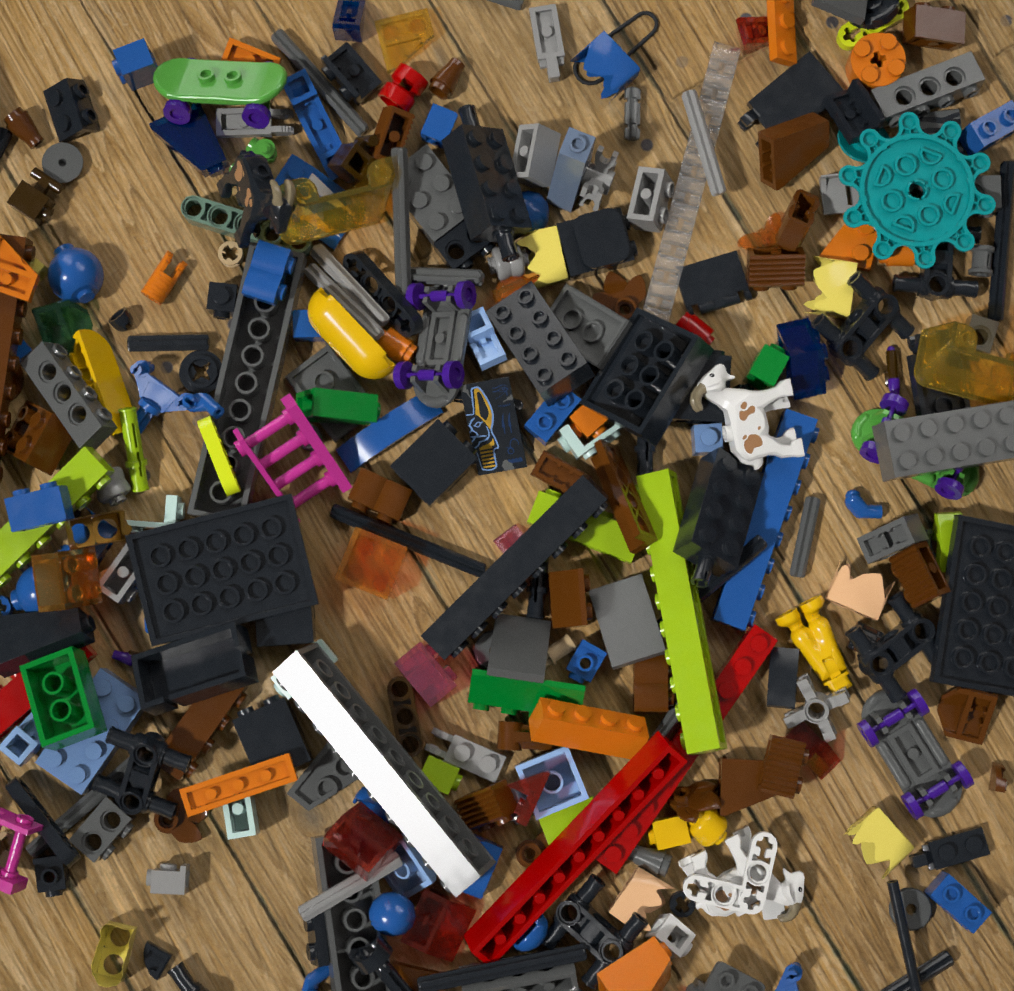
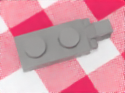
[529,4,565,83]

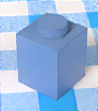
[691,423,724,456]

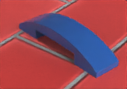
[284,68,342,180]
[336,396,444,473]

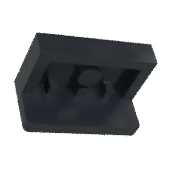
[321,42,383,106]
[43,78,100,143]
[822,78,885,145]
[303,912,330,967]

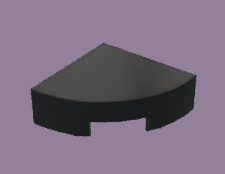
[143,940,173,981]

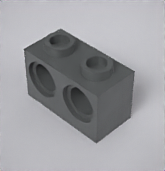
[857,513,929,564]
[68,796,136,863]

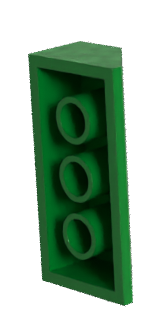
[468,669,586,717]

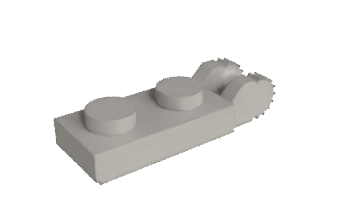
[216,107,294,138]
[424,727,506,783]

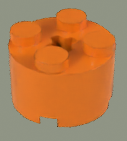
[845,33,906,94]

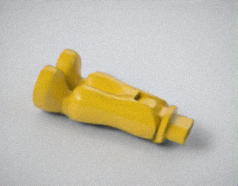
[775,594,852,693]

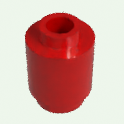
[676,312,715,345]

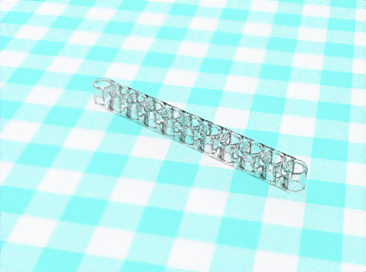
[643,41,741,322]

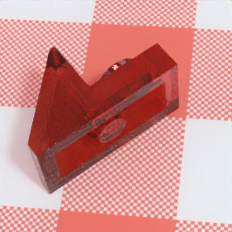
[735,17,769,55]
[784,721,841,780]
[507,769,551,826]

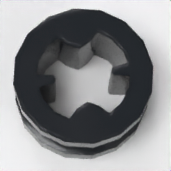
[669,890,695,917]

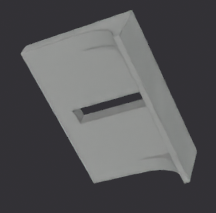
[819,173,859,216]

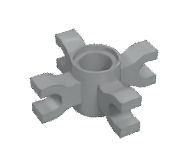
[578,145,619,211]
[783,673,851,743]

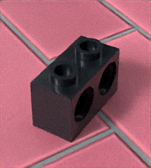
[433,220,497,269]

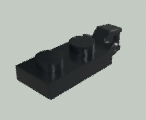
[909,826,990,871]

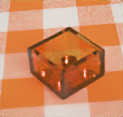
[334,527,409,601]
[31,546,103,613]

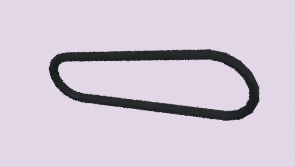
[573,11,659,86]

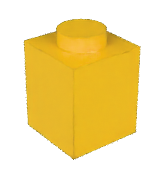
[647,814,691,850]

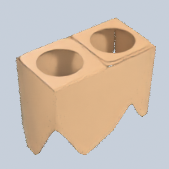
[824,562,895,620]
[608,866,677,939]

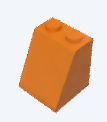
[597,936,672,991]

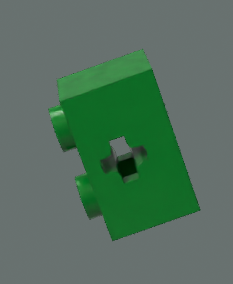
[743,343,790,390]

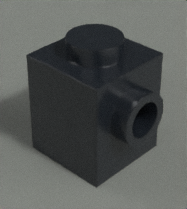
[206,282,239,320]

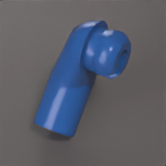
[182,393,224,419]
[845,490,883,519]
[301,966,329,991]

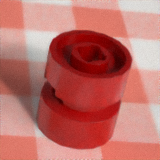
[378,63,429,112]

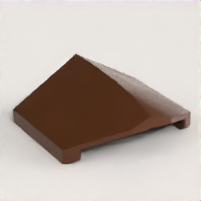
[937,687,998,745]

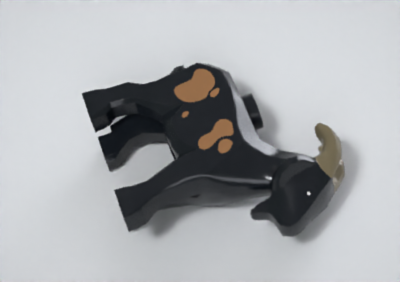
[216,150,296,248]

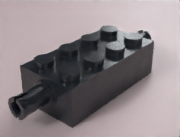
[441,104,532,262]
[673,447,764,588]

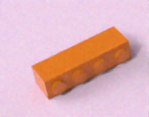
[528,697,649,759]

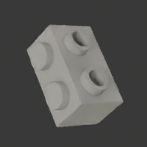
[512,123,561,188]
[627,166,675,233]
[95,543,138,604]

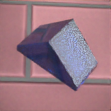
[332,0,366,42]

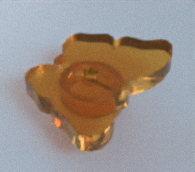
[737,213,781,251]

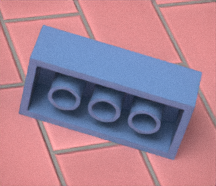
[35,668,144,795]

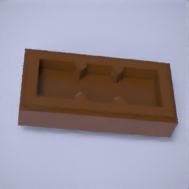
[530,450,592,493]

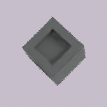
[958,314,999,360]

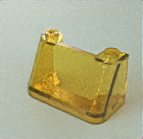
[279,156,395,245]
[914,321,1014,405]

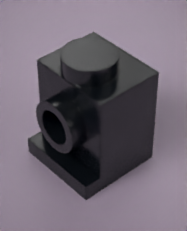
[32,854,71,897]

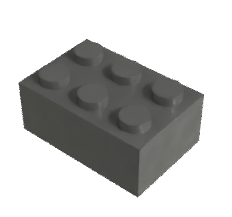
[383,144,464,247]

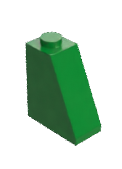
[296,388,381,425]

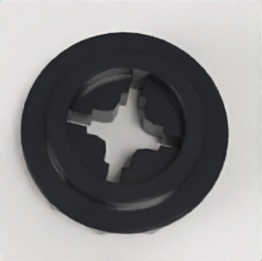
[179,350,222,394]

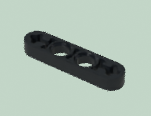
[343,250,423,337]
[5,776,81,868]

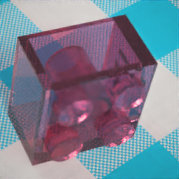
[394,641,458,707]

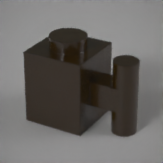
[327,135,378,183]
[7,167,64,226]

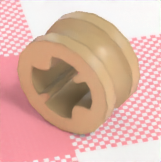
[218,241,244,268]

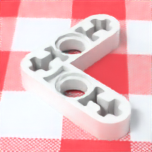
[683,831,777,914]

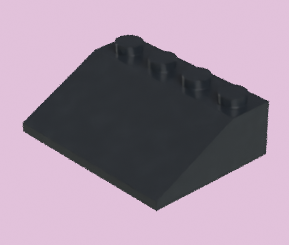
[580,307,714,446]

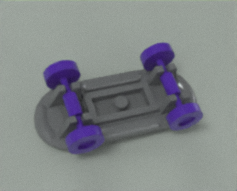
[393,281,477,408]
[856,688,974,820]

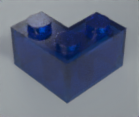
[776,318,830,400]

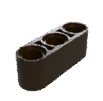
[387,676,424,757]

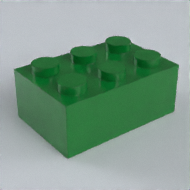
[19,646,107,751]

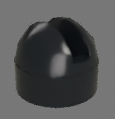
[108,307,133,332]

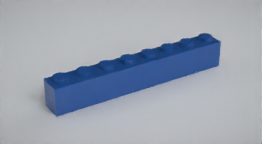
[710,408,820,631]

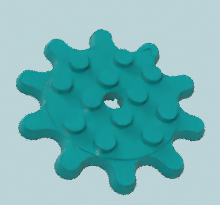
[838,112,996,269]

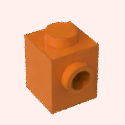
[568,405,609,441]

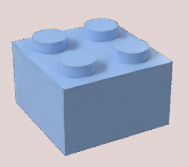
[515,746,589,820]

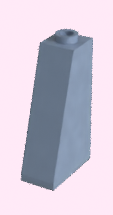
[546,127,596,213]

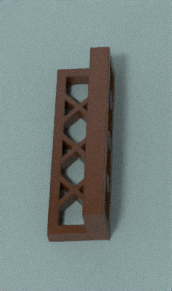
[591,439,658,554]

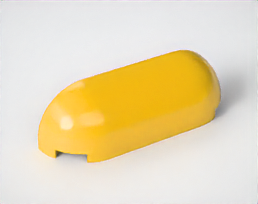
[307,287,396,379]
[69,329,132,436]

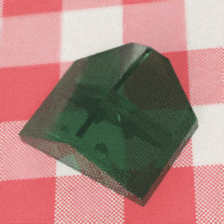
[31,299,93,356]

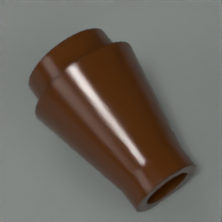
[429,58,465,100]
[4,107,44,149]

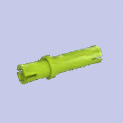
[118,407,150,492]

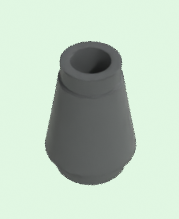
[629,845,673,877]

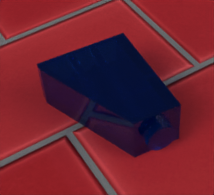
[149,103,230,178]

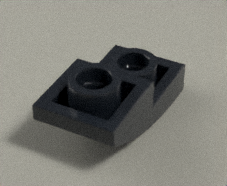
[767,647,800,709]

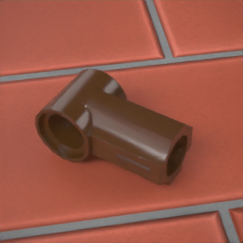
[497,721,552,751]

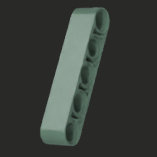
[180,195,313,257]

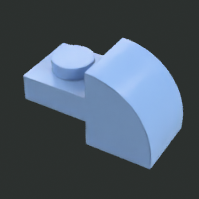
[467,306,507,371]
[0,712,41,767]

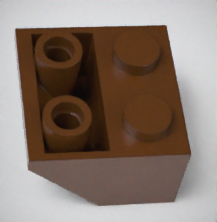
[4,400,72,476]
[548,568,592,629]

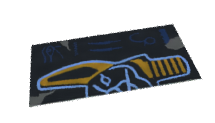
[460,377,527,475]

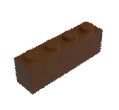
[161,686,248,781]

